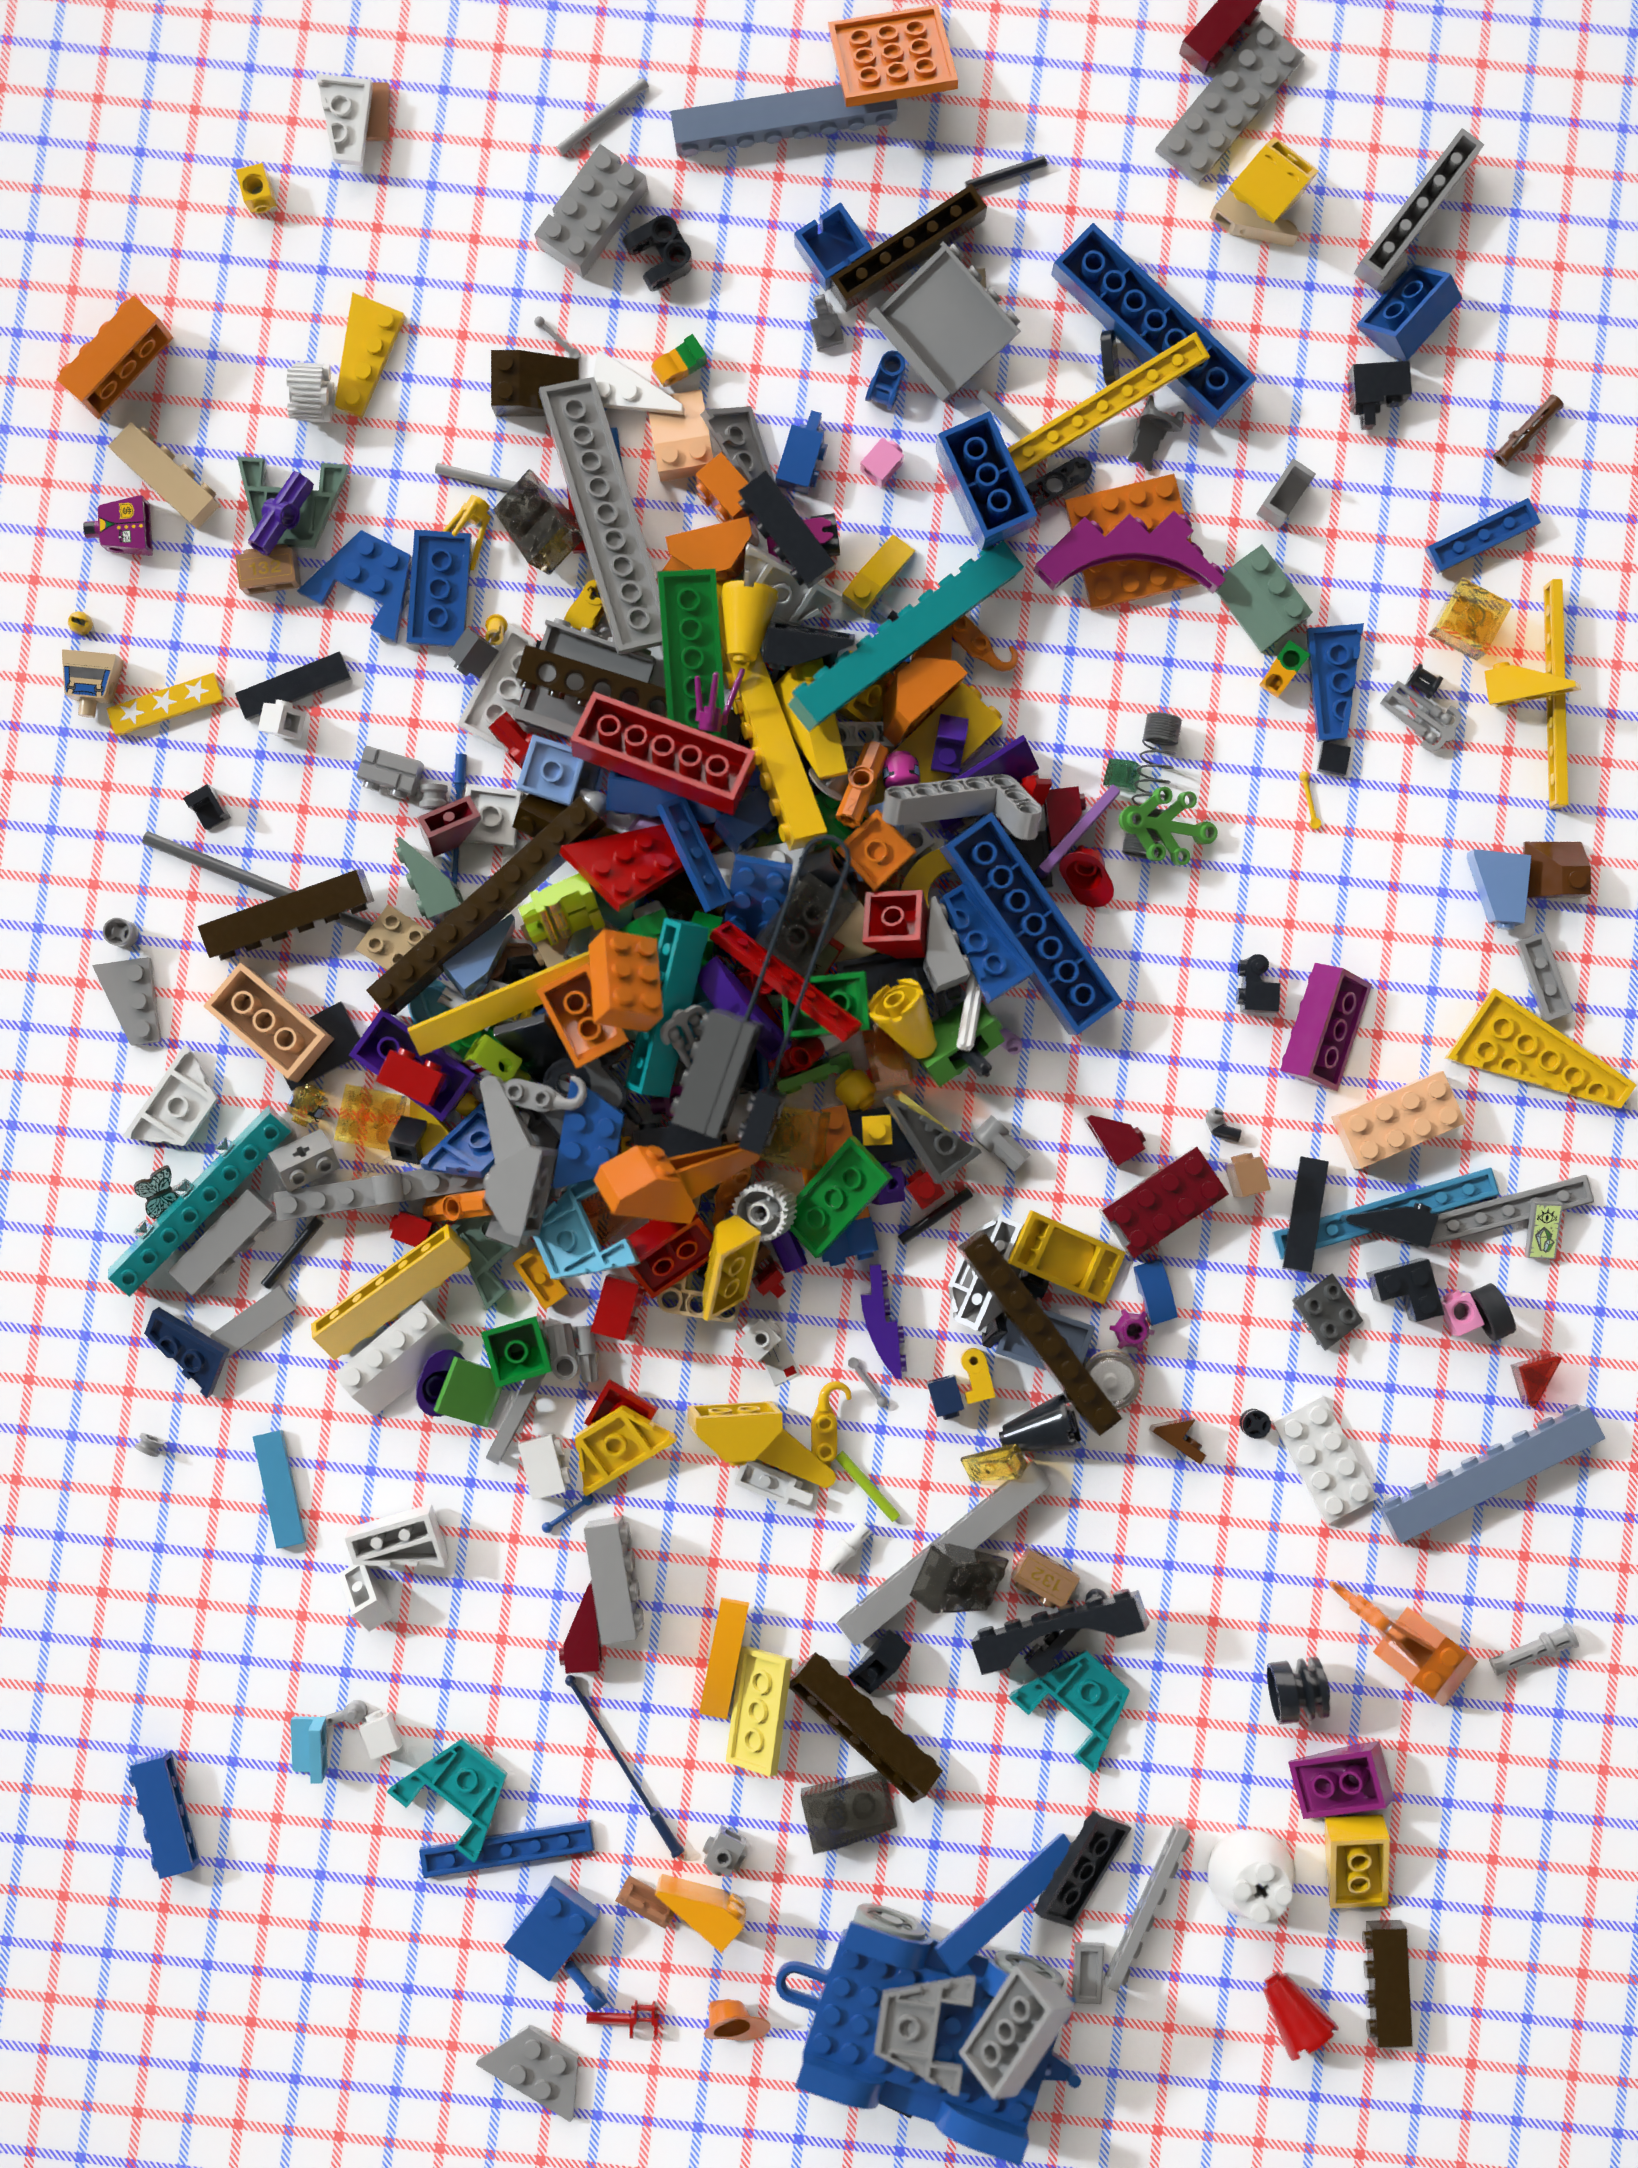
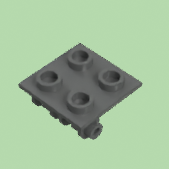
[1292,1273,1363,1351]

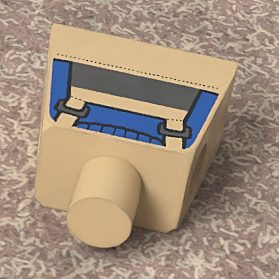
[62,649,124,718]

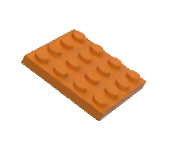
[828,4,958,107]
[1064,474,1200,611]

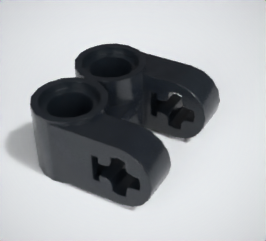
[622,215,693,292]

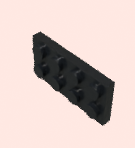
[1033,1810,1132,1928]

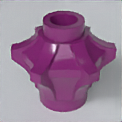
[1109,1309,1155,1352]

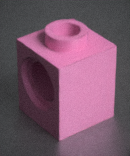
[860,437,904,488]
[1441,1290,1485,1336]

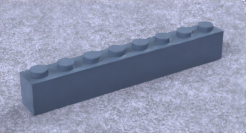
[670,84,898,157]
[1379,1404,1606,1544]

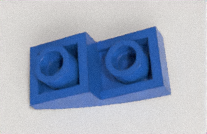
[1133,1258,1178,1326]

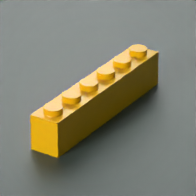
[311,1224,472,1361]

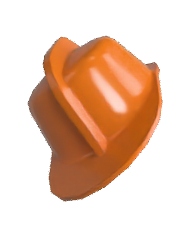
[704,1999,771,2041]

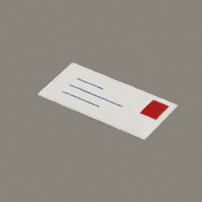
[762,1322,800,1386]

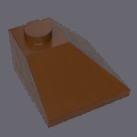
[1523,841,1591,899]

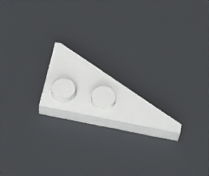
[593,350,685,415]

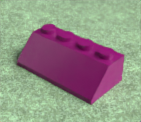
[1280,963,1372,1092]

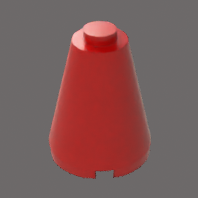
[1262,1971,1340,2061]

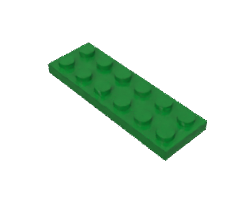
[657,568,727,740]

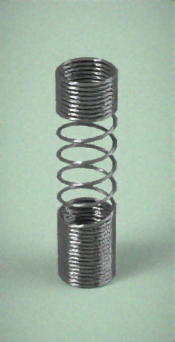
[1122,712,1183,859]

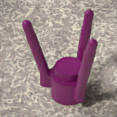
[695,668,745,732]

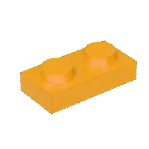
[512,1246,569,1310]

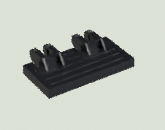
[836,953,961,1031]

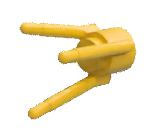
[442,495,492,571]

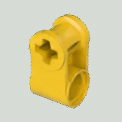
[564,580,605,631]

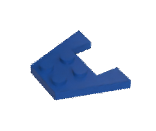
[297,530,412,644]

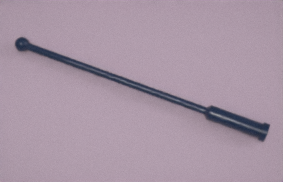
[565,1675,685,1858]

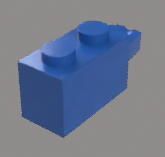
[776,410,828,495]

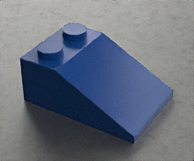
[503,1875,600,1982]

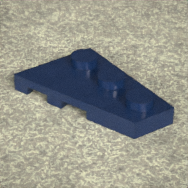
[144,1307,230,1399]

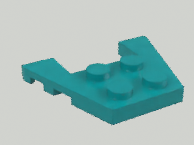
[1009,1649,1130,1774]
[387,1737,508,1863]

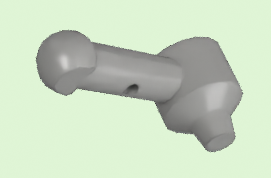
[322,1699,368,1727]

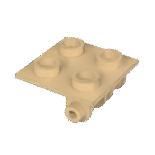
[355,904,430,970]

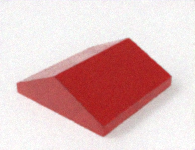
[584,1379,658,1426]

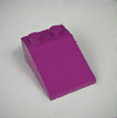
[1288,1741,1394,1819]

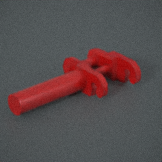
[586,2000,659,2040]

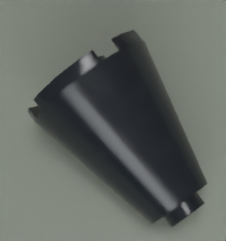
[999,1393,1082,1453]

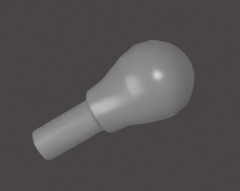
[574,786,609,817]

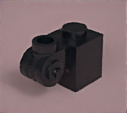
[1236,954,1281,1014]

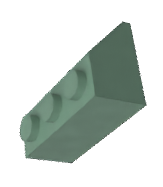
[1216,544,1313,653]

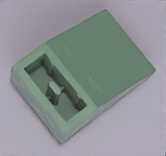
[395,837,464,925]

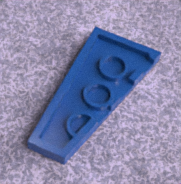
[1306,623,1364,742]
[939,883,1034,1004]

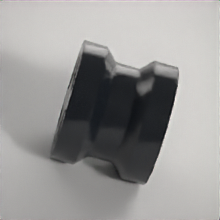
[1239,1408,1271,1439]

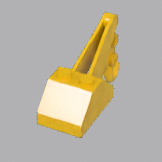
[687,1381,852,1488]

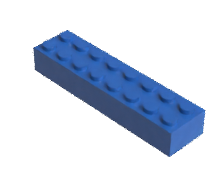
[1051,223,1257,429]
[939,813,1123,1035]

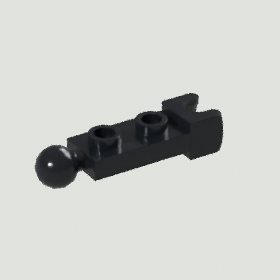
[1023,1588,1108,1678]

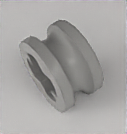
[134,1433,165,1457]

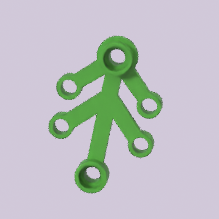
[1118,787,1218,866]

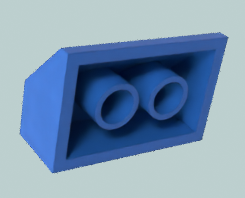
[1356,263,1463,361]

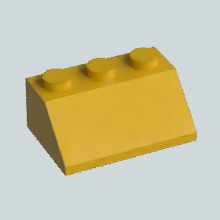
[703,1215,761,1322]

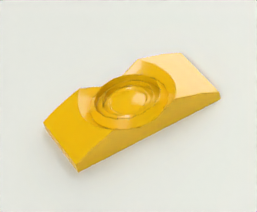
[1008,1210,1126,1305]

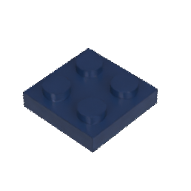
[848,1106,915,1163]

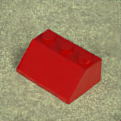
[626,1210,714,1299]

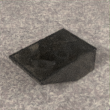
[492,469,583,575]
[910,1544,1009,1614]

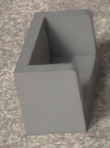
[1256,458,1316,529]

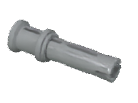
[1489,1622,1579,1676]

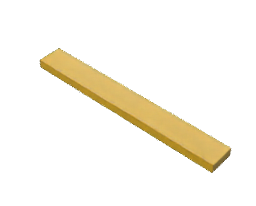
[1008,332,1210,475]
[1543,579,1568,809]
[408,951,590,1056]

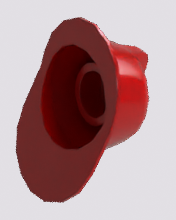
[1059,845,1114,908]

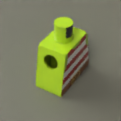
[461,1035,531,1083]

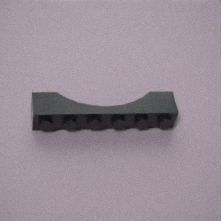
[971,1588,1150,1675]

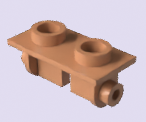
[615,1875,674,1929]

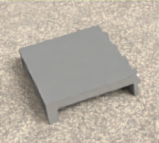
[868,241,1021,403]
[512,618,656,739]

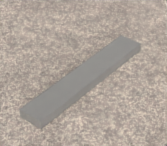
[1429,1175,1594,1246]

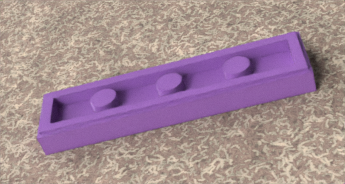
[1035,785,1120,879]

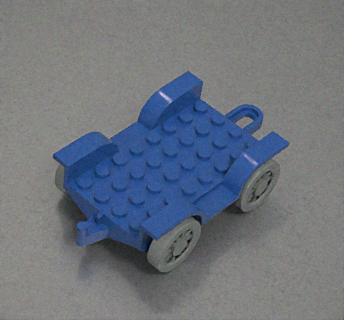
[775,1903,1082,2166]

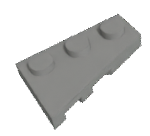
[92,957,162,1046]

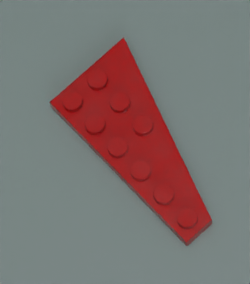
[559,812,726,912]

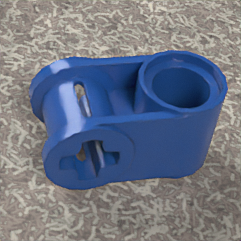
[865,350,905,411]

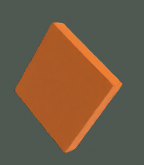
[836,809,918,891]

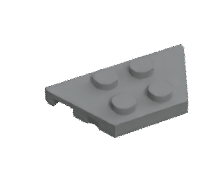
[475,2024,579,2122]

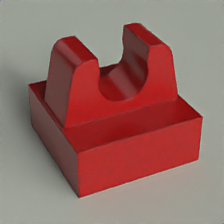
[751,1261,786,1299]

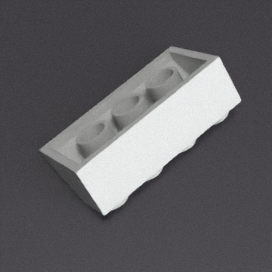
[333,1298,463,1416]

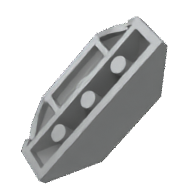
[948,1214,1024,1332]

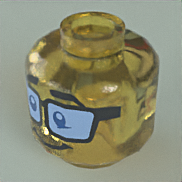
[286,1083,329,1127]

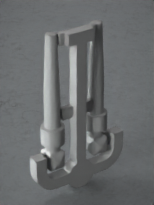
[1380,680,1462,752]
[660,1005,707,1070]

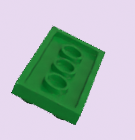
[789,1136,893,1259]

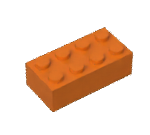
[56,295,174,420]

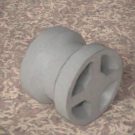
[419,783,448,810]

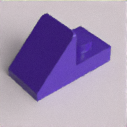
[930,714,969,775]

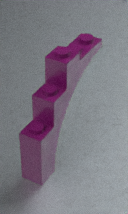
[1033,511,1226,594]

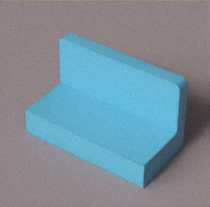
[290,1716,328,1784]

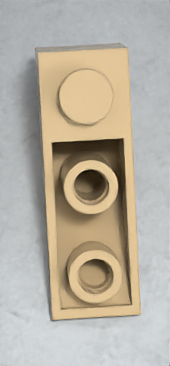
[1209,189,1301,247]

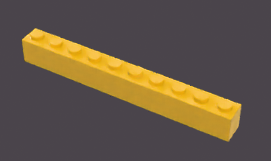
[717,579,827,851]

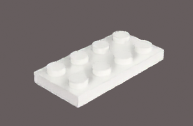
[1271,1395,1378,1525]

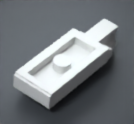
[733,1460,815,1506]

